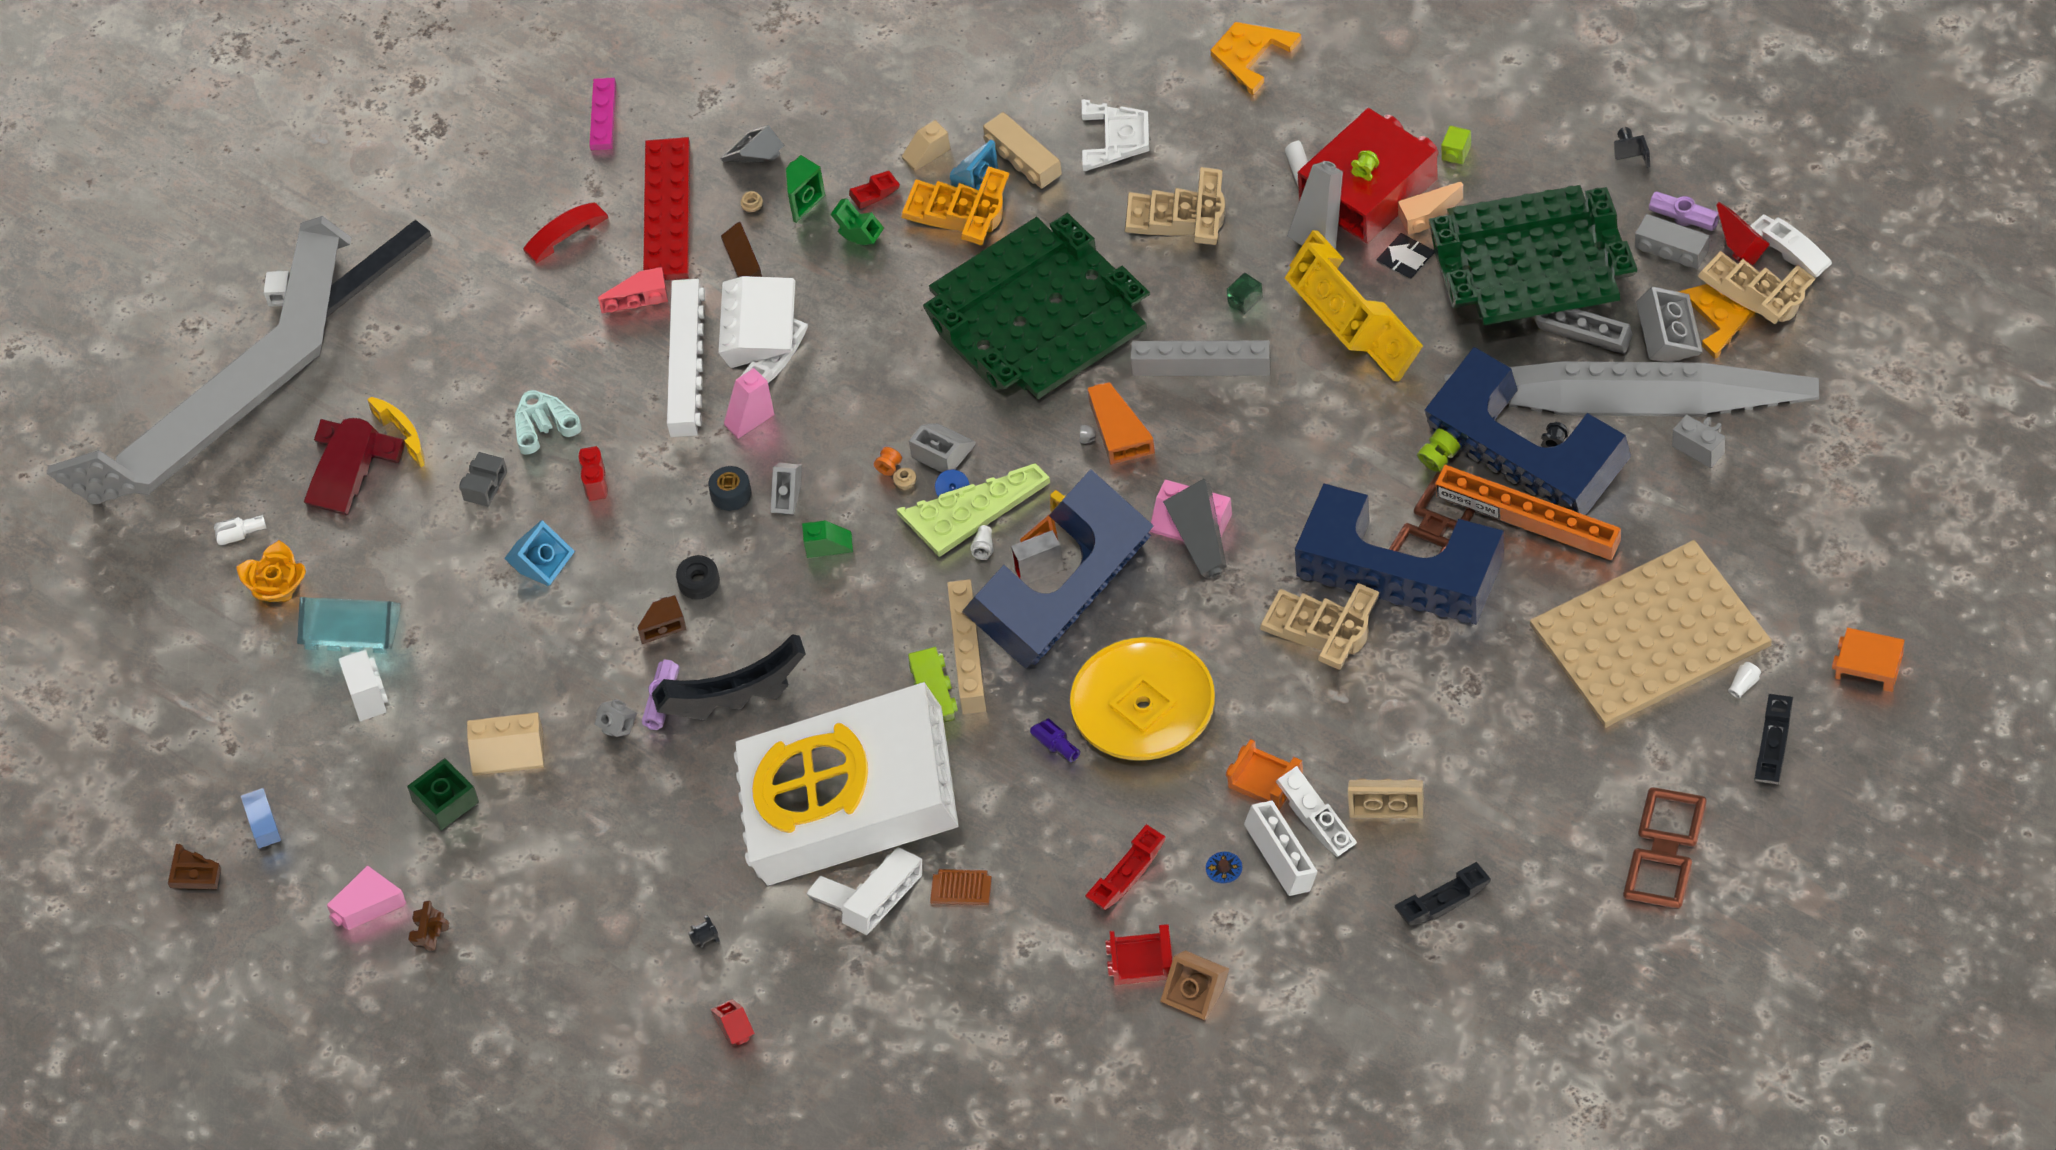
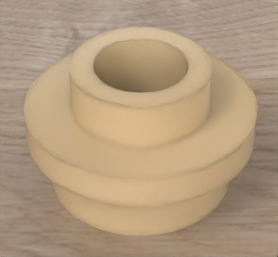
[741,191,763,212]
[893,468,916,490]

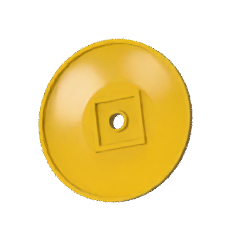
[1070,637,1215,760]

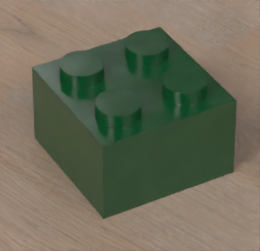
[407,758,479,831]

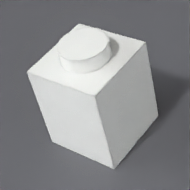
[264,271,290,307]

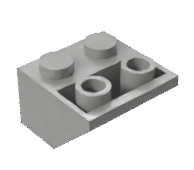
[909,423,976,472]

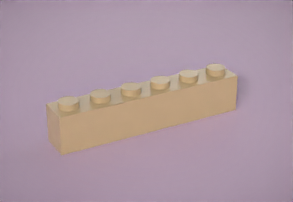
[947,579,986,715]

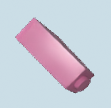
[724,368,775,439]
[327,866,406,930]

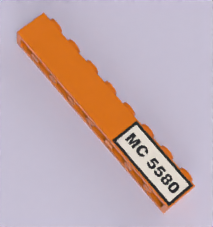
[1435,465,1621,561]

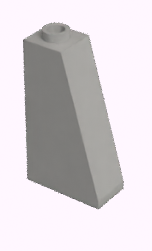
[1287,161,1343,249]

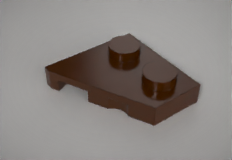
[168,844,221,889]

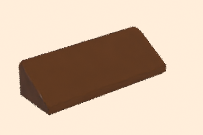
[721,222,762,277]

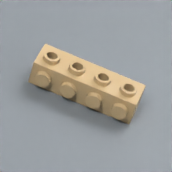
[983,112,1062,189]

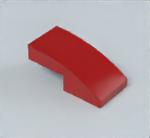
[849,171,900,209]

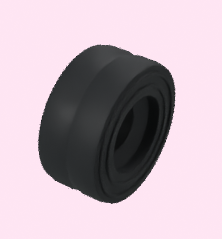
[676,555,720,600]

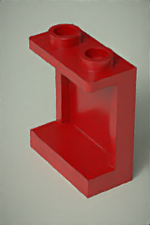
[1105,924,1173,985]

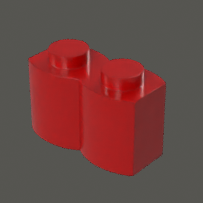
[578,446,608,501]

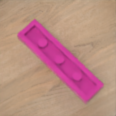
[589,77,616,151]

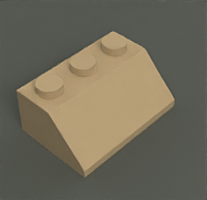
[467,712,544,776]
[1348,778,1424,819]

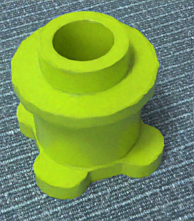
[1351,151,1379,181]

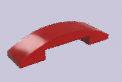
[523,202,609,264]
[1085,824,1166,910]

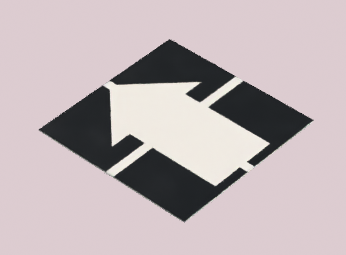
[1376,233,1435,279]

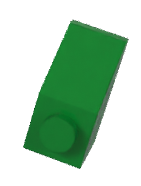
[802,520,853,558]

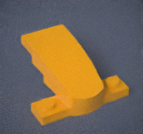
[901,166,1009,245]

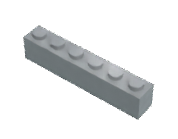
[1131,340,1271,376]

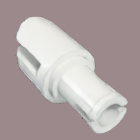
[214,514,267,545]

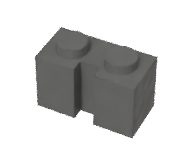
[459,452,507,507]

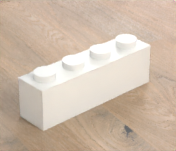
[1244,800,1318,896]
[841,847,922,935]

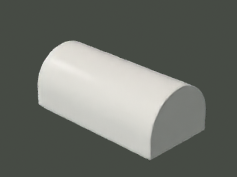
[1285,140,1308,186]

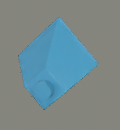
[950,140,998,190]
[504,520,575,586]

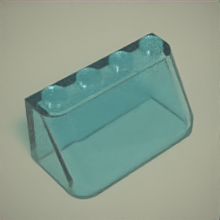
[297,597,401,653]

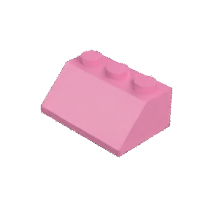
[1150,480,1232,541]

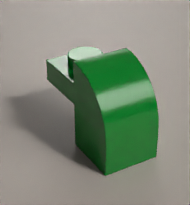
[830,198,884,245]

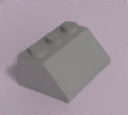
[1636,287,1703,362]

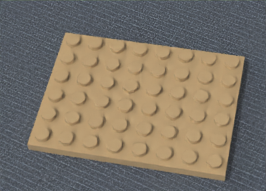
[1530,540,1772,728]

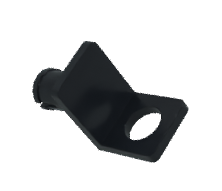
[1614,127,1650,168]

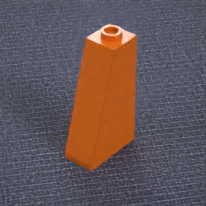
[1087,382,1155,465]

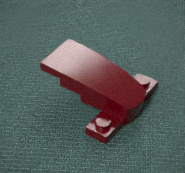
[304,418,405,515]

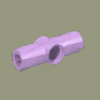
[1649,192,1720,231]
[642,659,680,730]

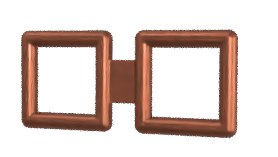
[1389,472,1476,553]
[1623,787,1707,908]

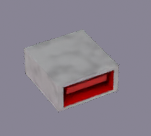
[1011,530,1064,584]

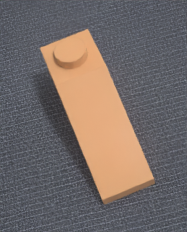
[1398,182,1463,235]

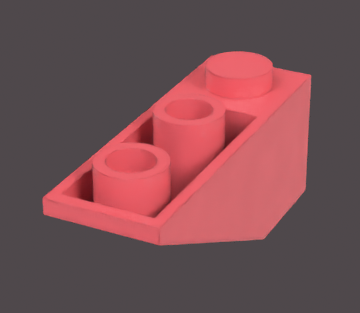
[598,267,668,313]

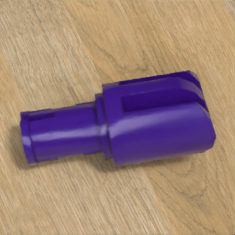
[1030,718,1080,763]

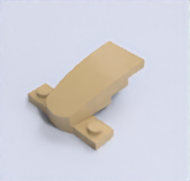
[1125,167,1225,245]
[1698,251,1816,324]
[1260,583,1379,670]

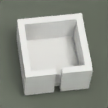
[339,650,388,721]

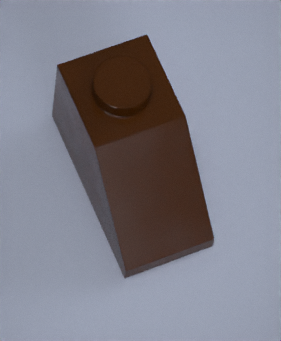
[637,595,687,644]

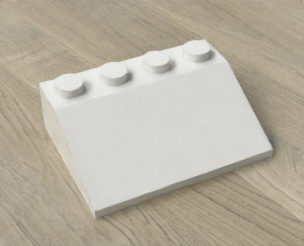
[719,276,795,368]

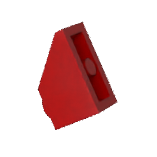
[710,999,755,1045]

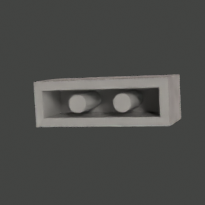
[1635,214,1710,269]

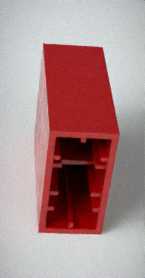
[1297,107,1438,244]

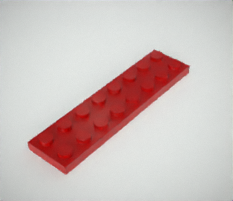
[643,137,690,281]

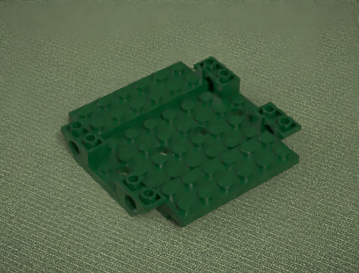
[1429,185,1637,325]
[923,212,1150,399]

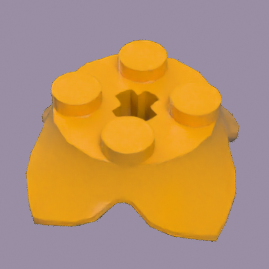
[236,540,306,602]

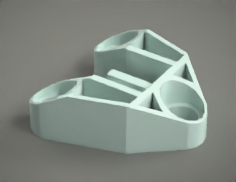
[515,390,582,455]

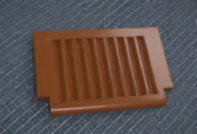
[930,869,992,905]

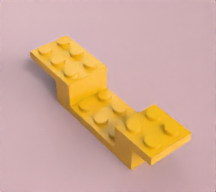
[1284,230,1423,382]

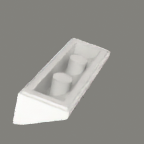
[807,876,856,911]

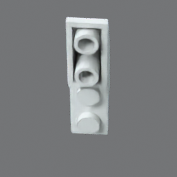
[1751,214,1832,277]
[1276,766,1357,857]

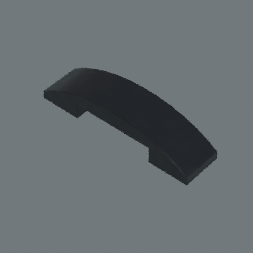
[1754,694,1793,785]
[1395,862,1491,925]

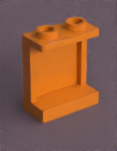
[1832,627,1905,692]
[1226,739,1303,810]

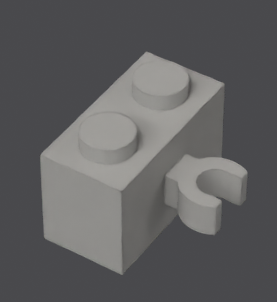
[1672,414,1725,468]

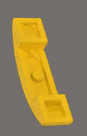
[367,397,425,467]

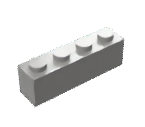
[1535,309,1633,354]

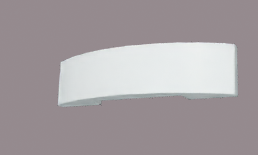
[740,319,808,383]

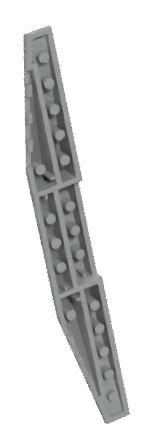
[1445,361,1819,417]

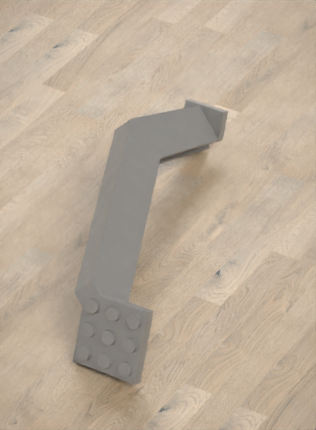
[47,216,351,505]

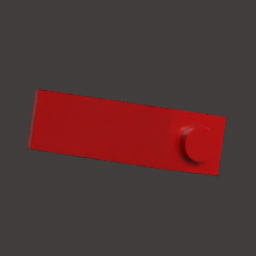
[1716,202,1770,265]

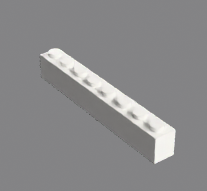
[667,279,705,437]

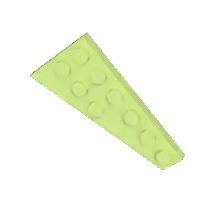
[897,463,1050,557]

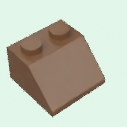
[1160,950,1229,1020]

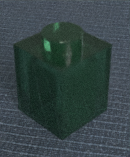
[1227,272,1263,314]

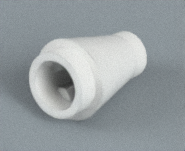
[970,525,994,560]
[1728,662,1761,699]

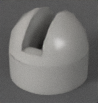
[1080,425,1096,444]

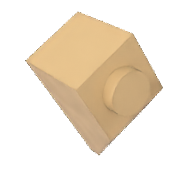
[902,120,951,171]

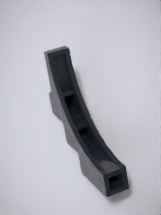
[652,634,806,720]

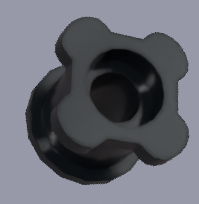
[1541,422,1569,448]
[688,915,720,948]

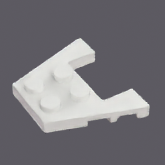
[1081,99,1149,171]

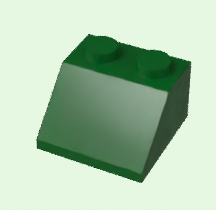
[786,155,826,223]

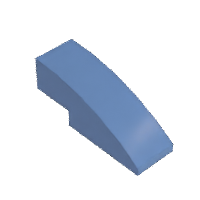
[241,788,281,849]

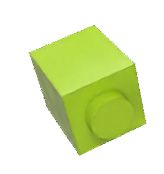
[1441,126,1471,165]

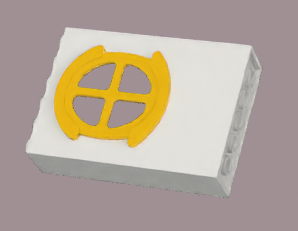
[734,682,959,886]

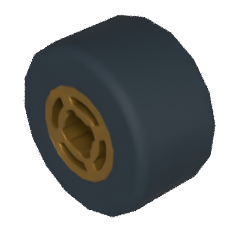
[708,466,752,511]

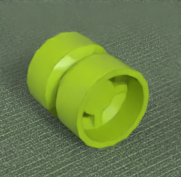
[1417,429,1461,473]

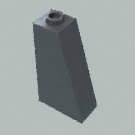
[1163,479,1227,578]

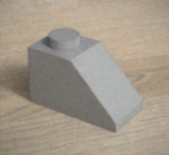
[771,463,802,514]

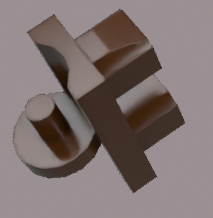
[408,901,450,951]

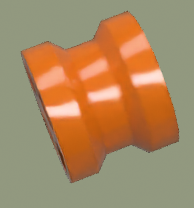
[874,447,902,476]

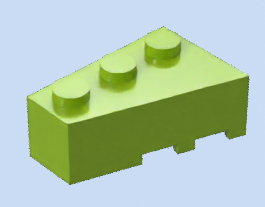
[908,647,958,723]

